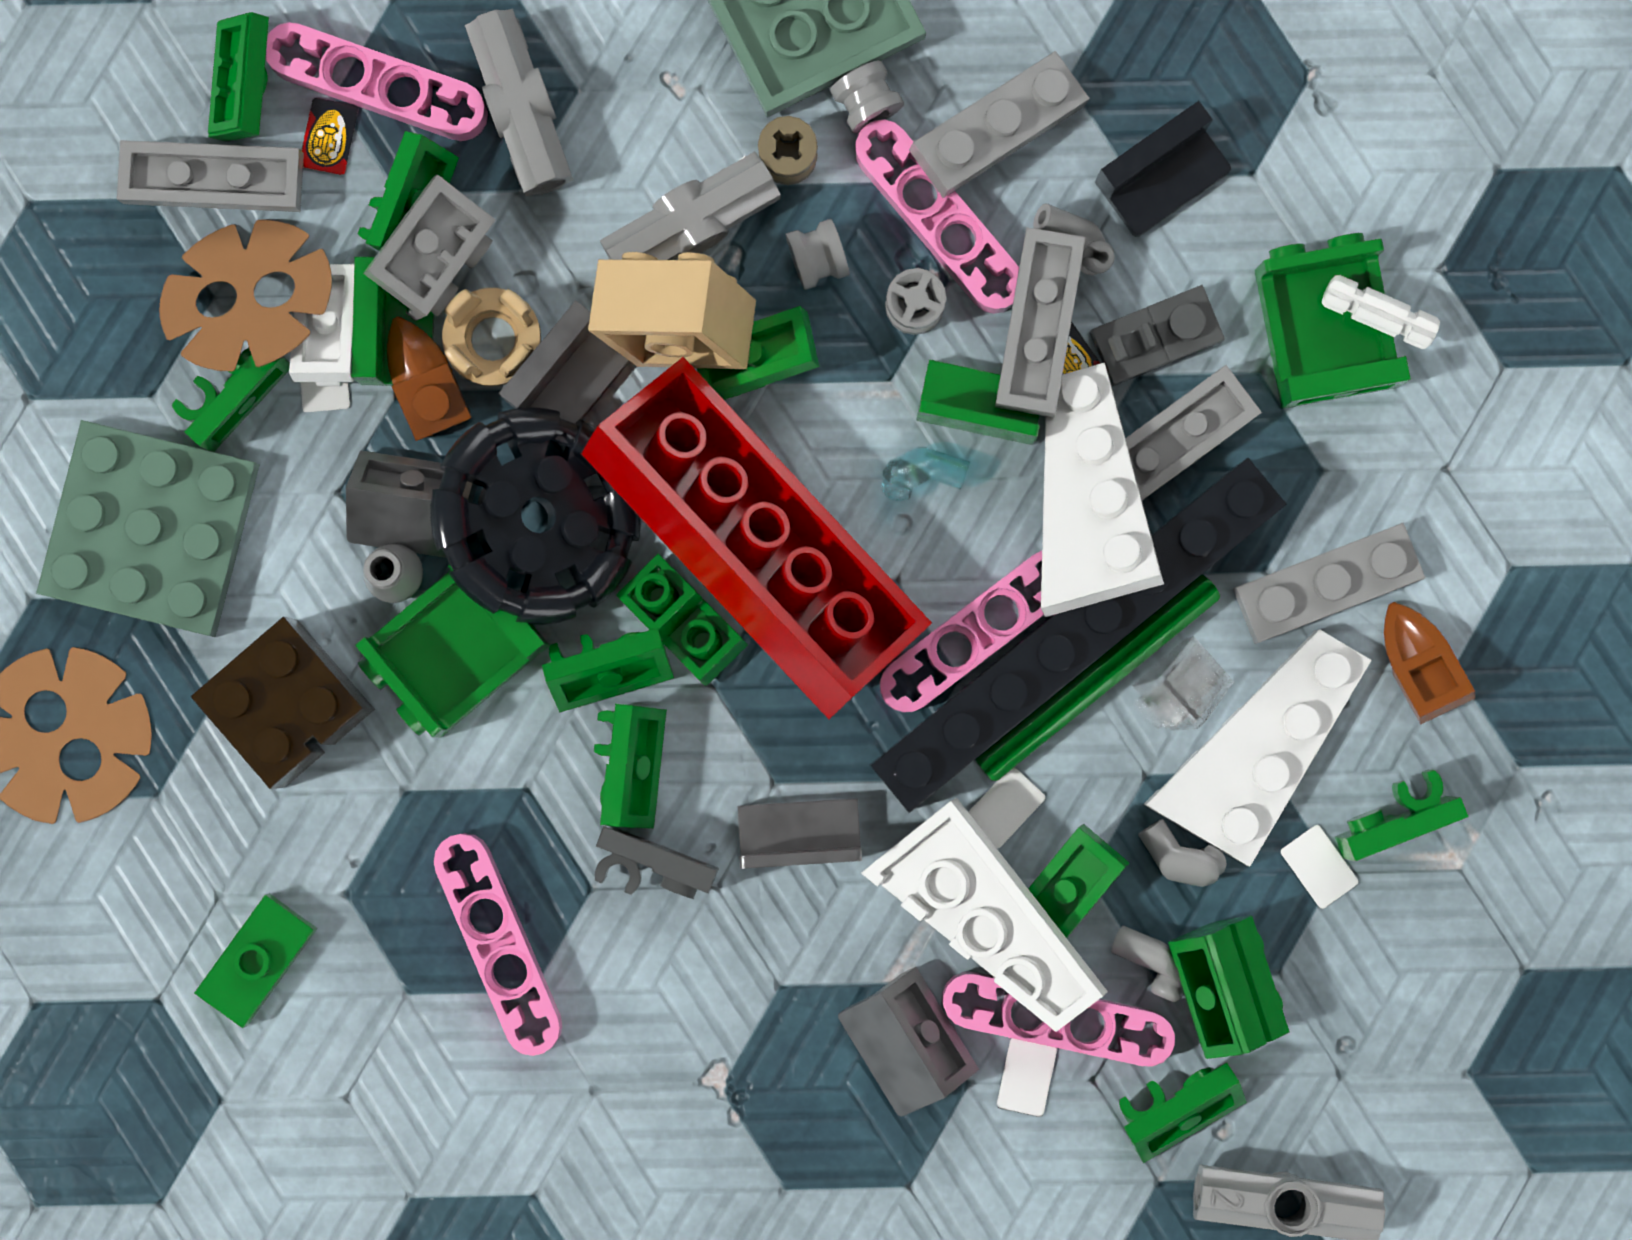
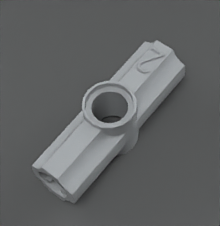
[465,9,573,197]
[600,151,781,260]
[1193,1164,1386,1240]

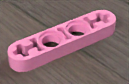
[266,22,488,141]
[855,119,1019,314]
[879,551,1044,713]
[434,833,562,1056]
[942,972,1175,1066]

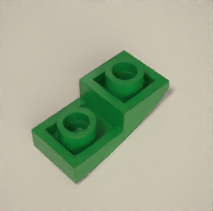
[616,554,748,687]

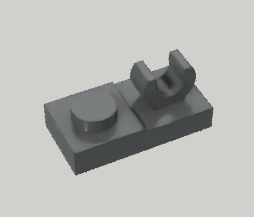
[1090,285,1225,387]
[595,825,719,899]

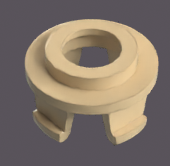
[442,288,541,386]

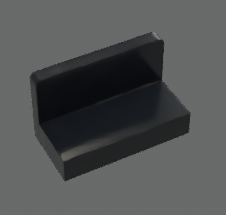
[1095,100,1231,237]

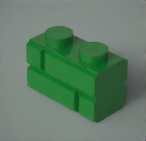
[1168,915,1290,1059]

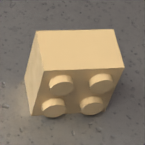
[588,252,756,369]

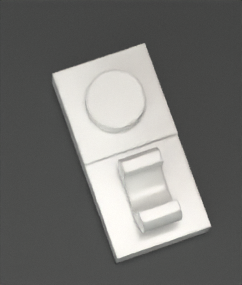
[289,264,354,386]

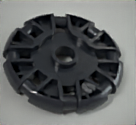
[430,407,641,625]

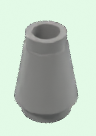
[363,543,423,603]

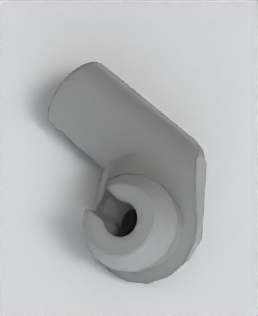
[1033,203,1115,275]
[1138,819,1227,887]
[1111,926,1183,1002]

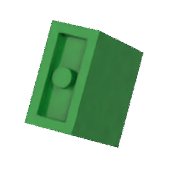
[1254,233,1411,409]
[355,554,550,738]

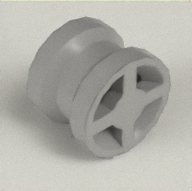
[830,60,904,133]
[785,218,850,290]
[885,268,946,335]

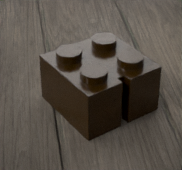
[190,616,375,789]

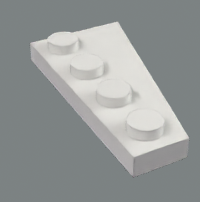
[1041,362,1164,617]
[1144,629,1372,867]
[861,798,1108,1032]

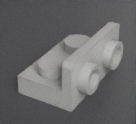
[363,175,496,321]

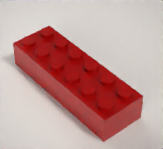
[581,357,932,720]

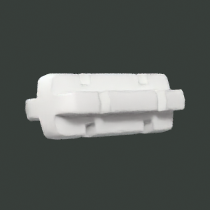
[1322,275,1440,349]

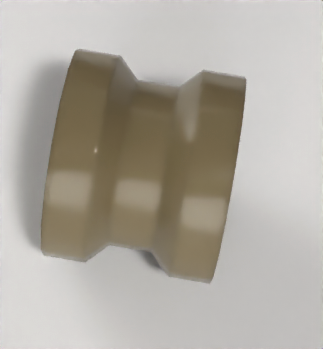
[758,116,818,185]

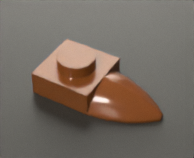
[387,316,472,441]
[1384,602,1476,725]

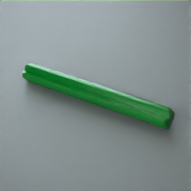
[975,574,1220,781]

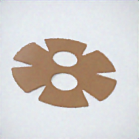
[159,220,332,372]
[0,647,152,824]

